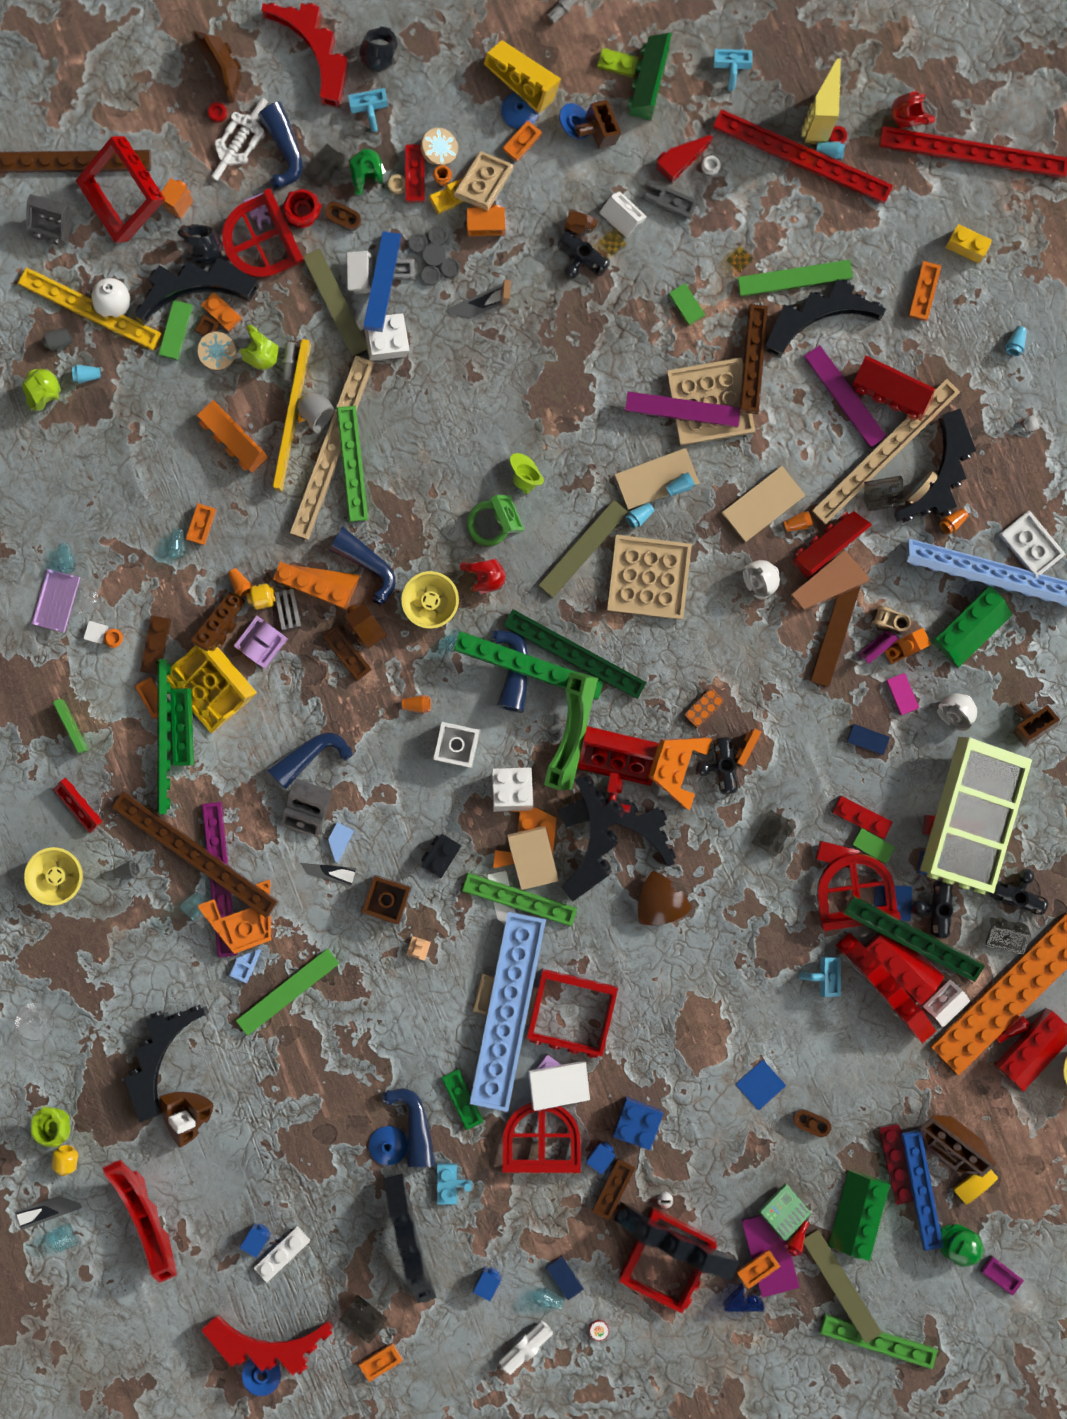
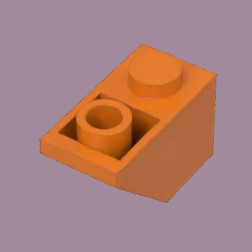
[884,628,932,664]

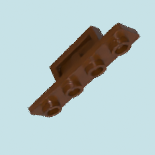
[191,592,245,651]

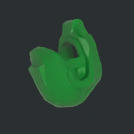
[348,149,385,196]
[940,1224,984,1268]

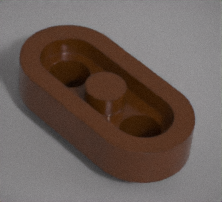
[325,202,361,231]
[793,1109,831,1137]

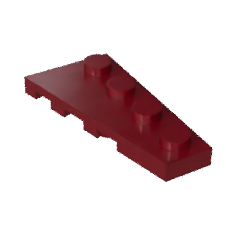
[878,1123,913,1205]

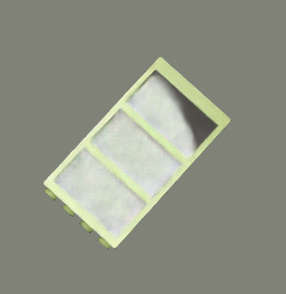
[920,737,1032,895]

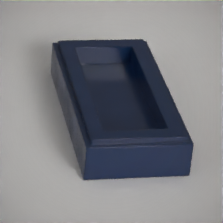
[847,724,890,755]
[546,1255,584,1300]

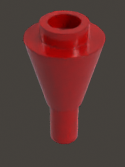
[996,1014,1030,1043]
[784,1221,809,1257]

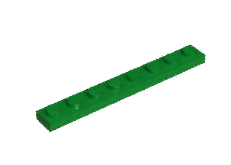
[453,631,604,701]
[157,659,171,814]

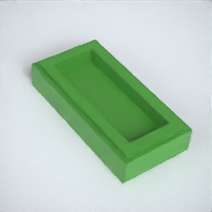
[669,283,705,326]
[851,828,895,864]

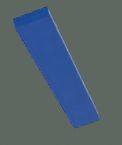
[363,231,401,332]
[901,1129,943,1251]

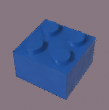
[613,1096,664,1150]

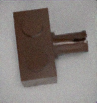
[575,100,622,149]
[345,603,387,649]
[1013,701,1060,748]

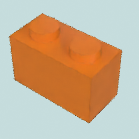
[161,178,194,219]
[467,205,506,236]

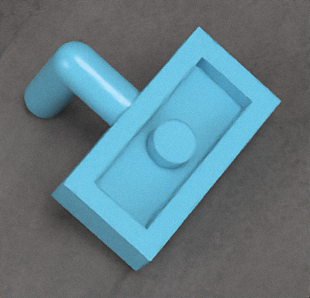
[714,49,752,91]
[348,88,389,132]
[799,957,841,997]
[437,1163,472,1204]

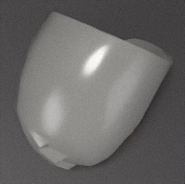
[297,392,335,434]

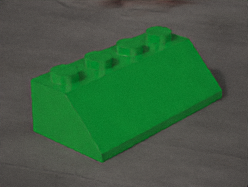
[627,33,672,121]
[931,586,1012,668]
[828,1170,890,1262]

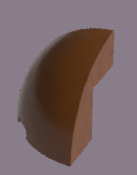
[638,871,692,926]
[159,1092,213,1148]

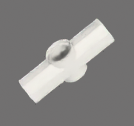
[499,1320,553,1375]

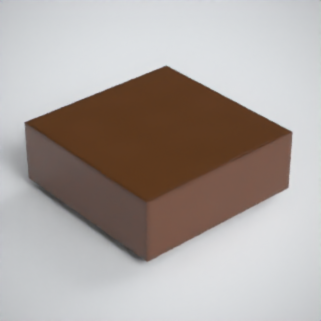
[194,314,221,337]

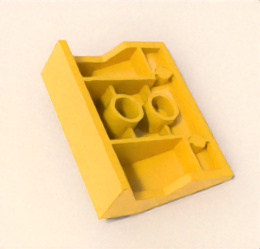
[167,645,257,734]

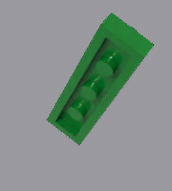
[170,688,194,766]

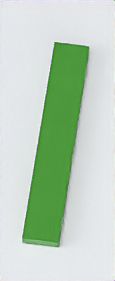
[737,260,853,297]
[336,406,368,522]
[462,873,577,927]
[236,948,340,1036]
[819,1313,938,1369]

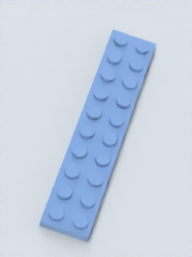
[906,538,1067,607]
[470,912,546,1112]

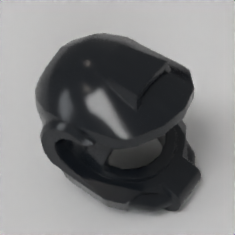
[359,26,398,72]
[177,224,223,263]

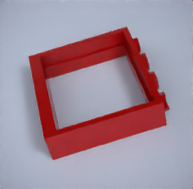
[75,136,165,243]
[527,969,619,1058]
[618,1207,718,1314]

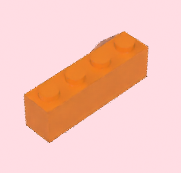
[197,400,268,473]
[273,561,361,610]

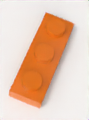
[908,261,941,322]

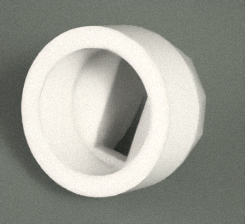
[1024,414,1040,431]
[657,1192,673,1209]

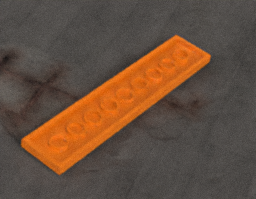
[930,912,1067,1075]

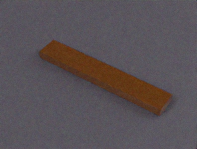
[739,304,768,415]
[810,587,861,687]

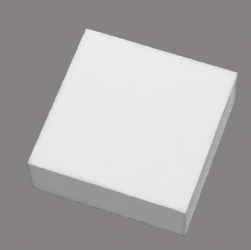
[84,621,109,644]
[168,1110,195,1134]

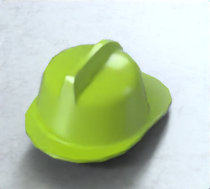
[509,453,544,494]

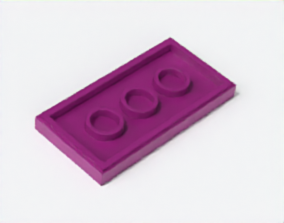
[742,1215,800,1298]

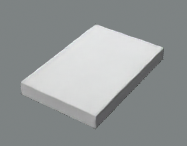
[999,510,1066,578]
[528,1061,590,1111]

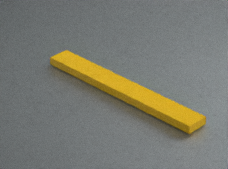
[17,267,162,351]
[273,339,311,492]

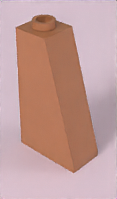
[791,550,870,611]

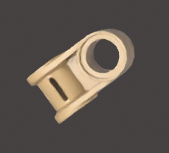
[871,605,911,633]

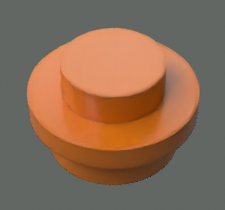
[103,629,123,648]

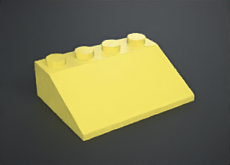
[801,59,841,145]

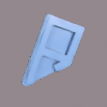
[328,822,354,863]
[229,949,262,984]

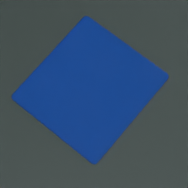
[874,885,912,921]
[736,1060,786,1110]

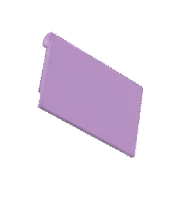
[31,569,80,633]

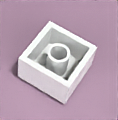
[363,313,410,361]
[434,722,480,768]
[492,768,533,812]

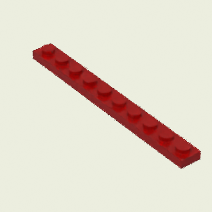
[713,109,893,204]
[879,126,1067,178]

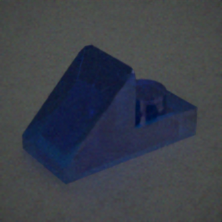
[723,1283,764,1312]

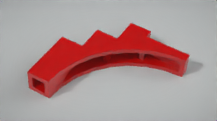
[261,3,349,108]
[836,933,936,1044]
[103,1159,177,1283]
[201,1315,334,1376]

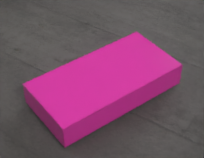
[886,673,919,716]

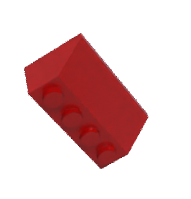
[853,355,936,421]
[792,511,872,579]
[577,726,659,786]
[864,932,945,1005]
[994,1008,1067,1092]

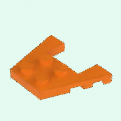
[648,737,712,810]
[493,807,557,868]
[197,879,271,954]

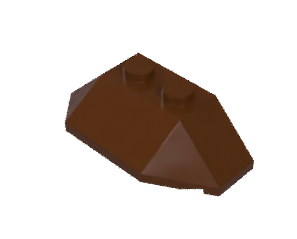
[191,30,242,103]
[920,1115,996,1177]

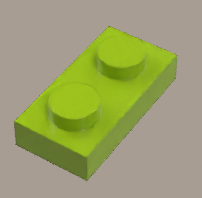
[597,48,639,78]

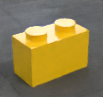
[945,224,992,264]

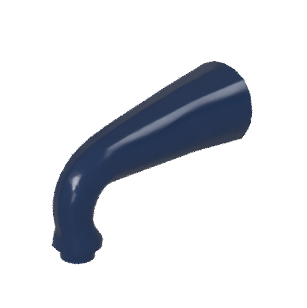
[258,101,302,190]
[329,527,396,605]
[491,630,528,713]
[267,733,354,789]
[383,1088,435,1167]

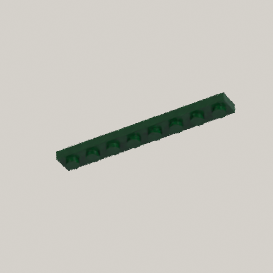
[503,609,647,699]
[842,895,985,982]

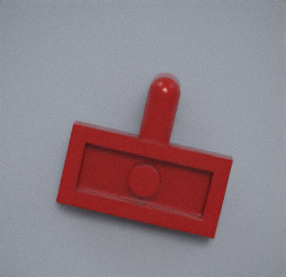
[607,773,630,813]

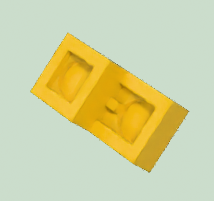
[429,178,463,215]
[954,1170,998,1205]

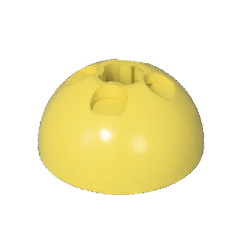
[402,571,459,629]
[24,847,83,905]

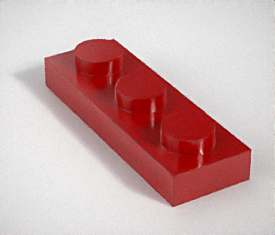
[405,144,425,203]
[53,778,103,834]
[832,796,893,839]

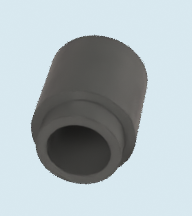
[42,328,73,352]

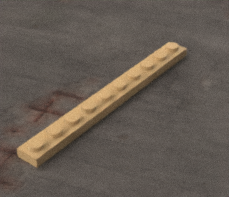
[290,356,374,540]
[812,379,960,525]

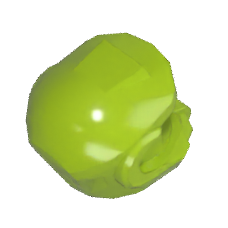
[238,324,279,370]
[22,369,61,411]
[31,1106,70,1147]

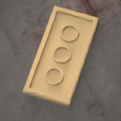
[615,448,699,511]
[722,466,806,543]

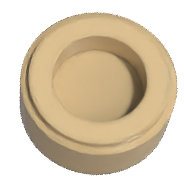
[388,174,406,195]

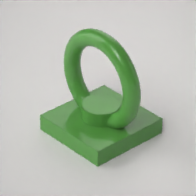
[467,495,525,547]

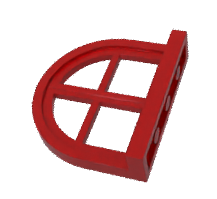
[222,188,304,278]
[817,853,901,931]
[502,1102,581,1173]

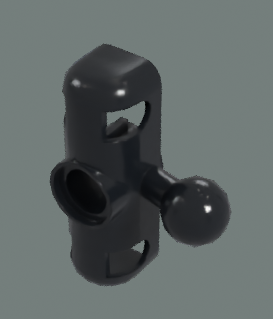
[557,231,610,279]
[695,737,738,795]
[989,869,1048,915]
[911,880,953,938]

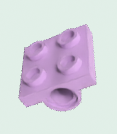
[234,616,288,669]

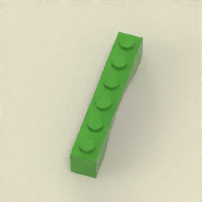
[544,673,598,790]

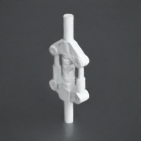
[211,98,268,181]

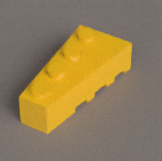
[484,40,561,114]

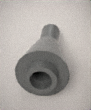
[103,860,140,880]

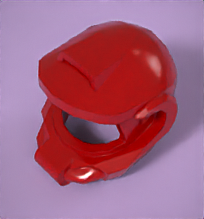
[891,91,935,129]
[283,189,322,228]
[460,558,506,594]

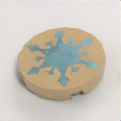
[421,128,458,166]
[197,332,236,370]
[906,471,937,504]

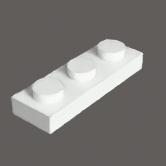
[254,1226,310,1282]

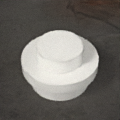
[701,156,720,175]

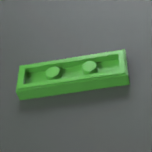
[159,300,193,360]
[53,699,89,754]

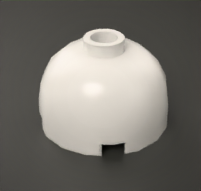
[91,278,130,317]
[743,560,780,599]
[937,693,977,731]

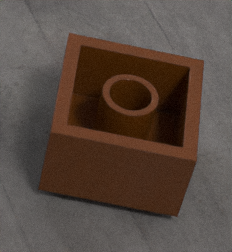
[362,875,412,925]

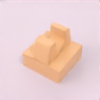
[406,936,431,961]

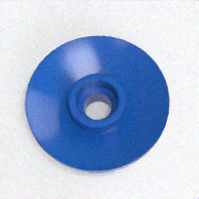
[501,92,538,129]
[559,103,588,139]
[369,1126,408,1165]
[242,1359,281,1396]

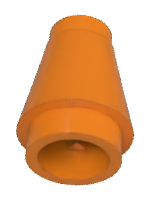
[433,165,452,188]
[940,508,969,535]
[783,511,813,532]
[227,568,252,597]
[402,695,431,714]

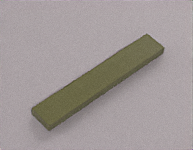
[303,248,368,358]
[539,500,628,598]
[804,1229,882,1343]

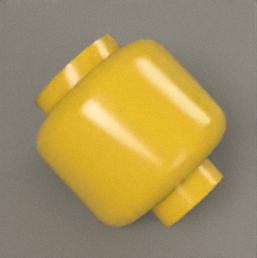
[247,583,276,610]
[51,1145,79,1176]

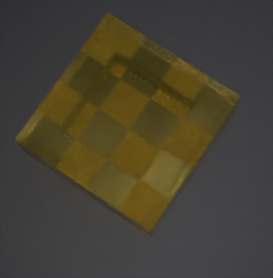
[600,229,627,257]
[727,246,754,273]

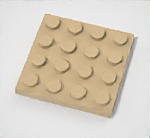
[667,358,756,446]
[607,535,692,620]

